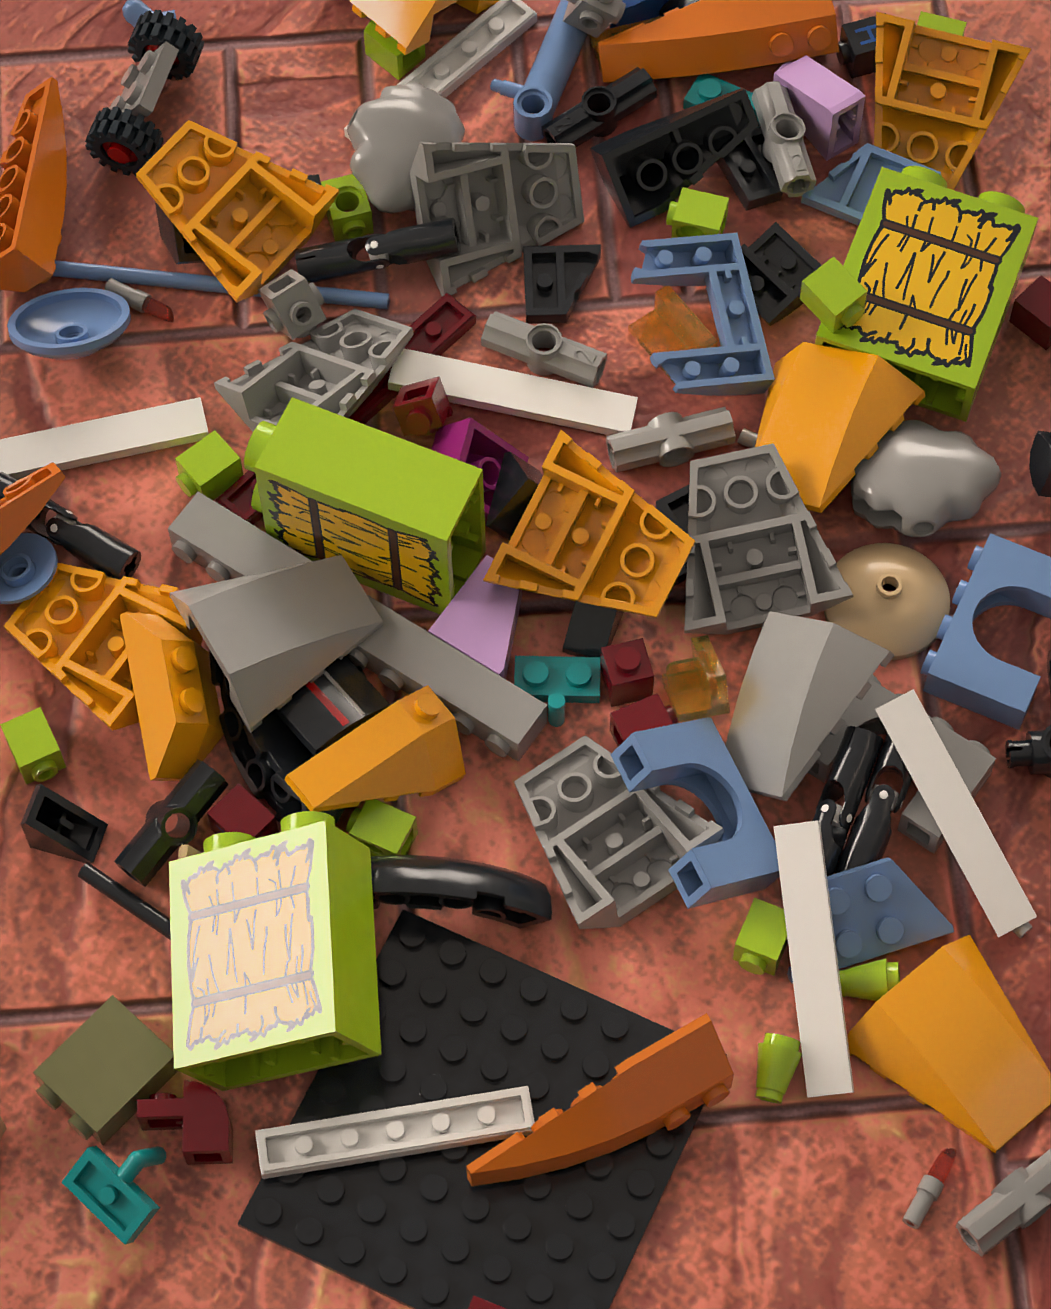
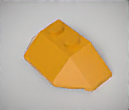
[120,612,224,781]

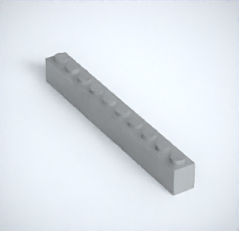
[168,492,547,762]

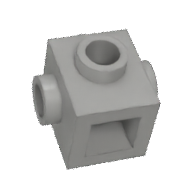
[563,0,626,38]
[258,269,327,340]

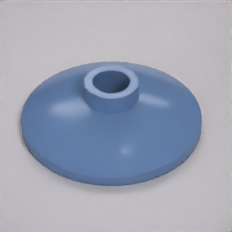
[0,533,58,604]

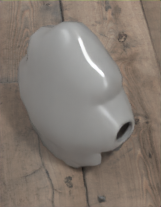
[347,81,465,214]
[851,420,1002,537]

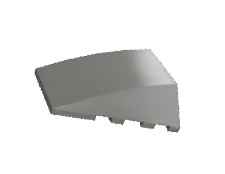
[410,142,584,296]
[214,309,414,432]
[684,443,853,635]
[170,555,383,733]
[726,611,894,801]
[514,735,724,929]

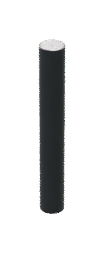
[78,862,171,940]

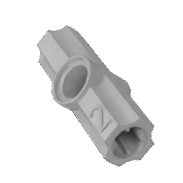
[752,81,816,197]
[481,311,607,388]
[606,407,736,473]
[956,1149,1051,1257]

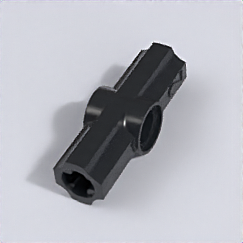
[541,67,658,148]
[114,759,229,887]

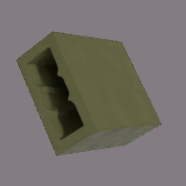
[33,995,178,1145]

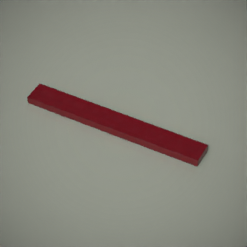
[215,293,476,525]

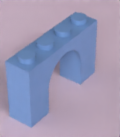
[920,533,1051,730]
[610,717,780,909]

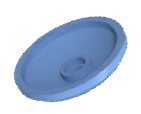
[7,288,131,360]

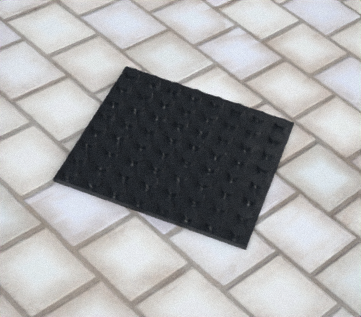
[238,909,727,1309]

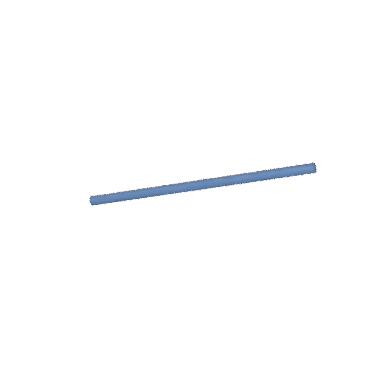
[53,260,390,310]

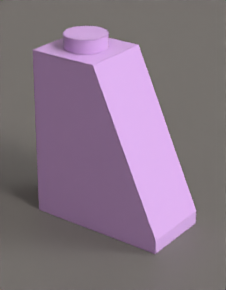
[773,55,866,161]
[428,555,522,679]

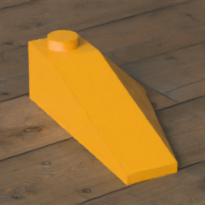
[284,685,466,812]

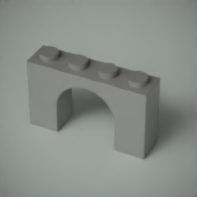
[808,675,996,854]

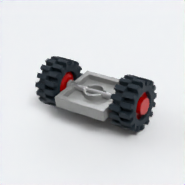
[85,10,204,176]

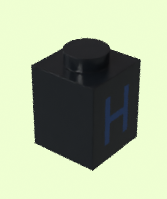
[836,13,886,79]

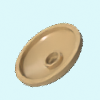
[824,543,950,660]

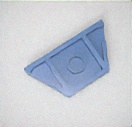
[801,143,941,226]
[787,857,954,983]

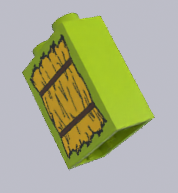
[815,166,1038,422]
[244,397,486,615]
[169,811,382,1091]

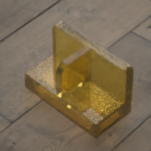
[662,635,730,722]

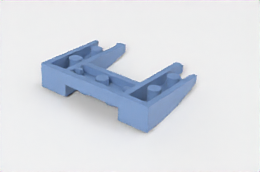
[631,233,775,396]

